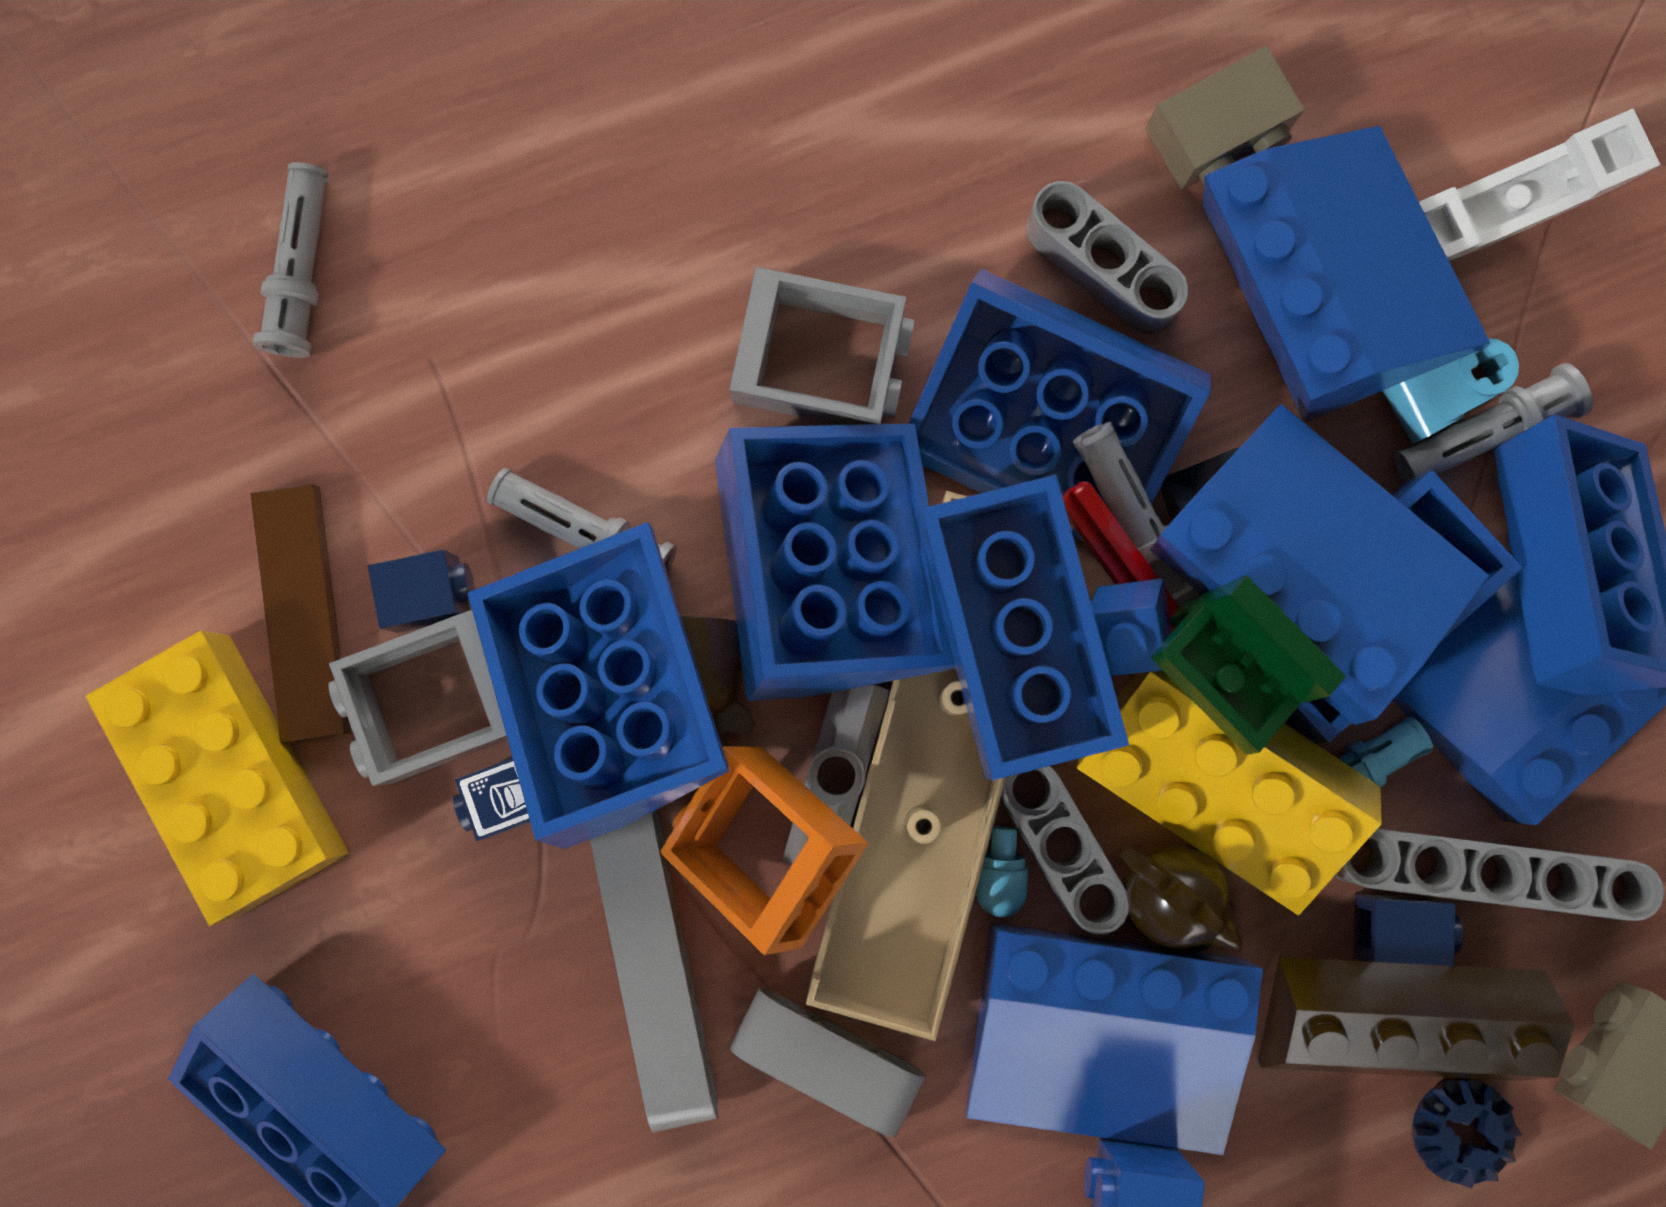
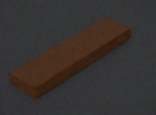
[250,484,351,743]

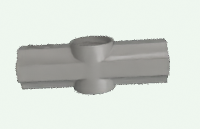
[781,685,890,865]

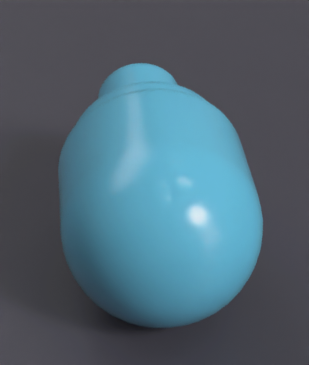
[976,825,1028,917]

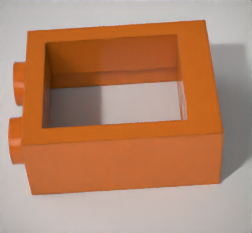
[660,746,869,955]

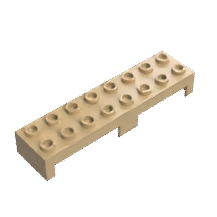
[806,491,1073,1041]

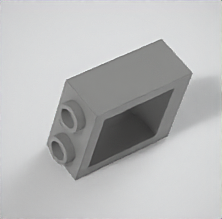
[729,267,915,425]
[328,610,508,786]

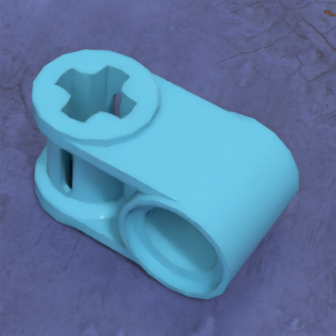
[1382,338,1519,445]

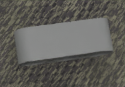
[1026,181,1188,334]
[1000,766,1129,934]
[729,988,926,1137]

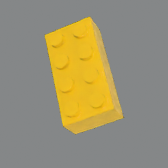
[85,630,350,926]
[1077,670,1382,916]

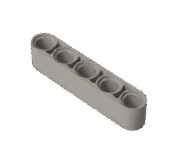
[590,810,719,1133]
[1334,828,1664,921]

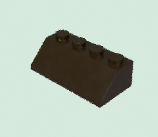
[1258,957,1575,1081]

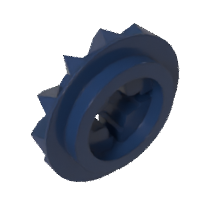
[1412,1078,1522,1188]

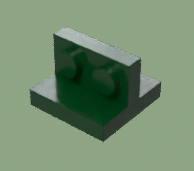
[1150,575,1346,755]

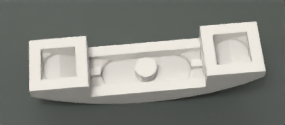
[1419,108,1661,261]

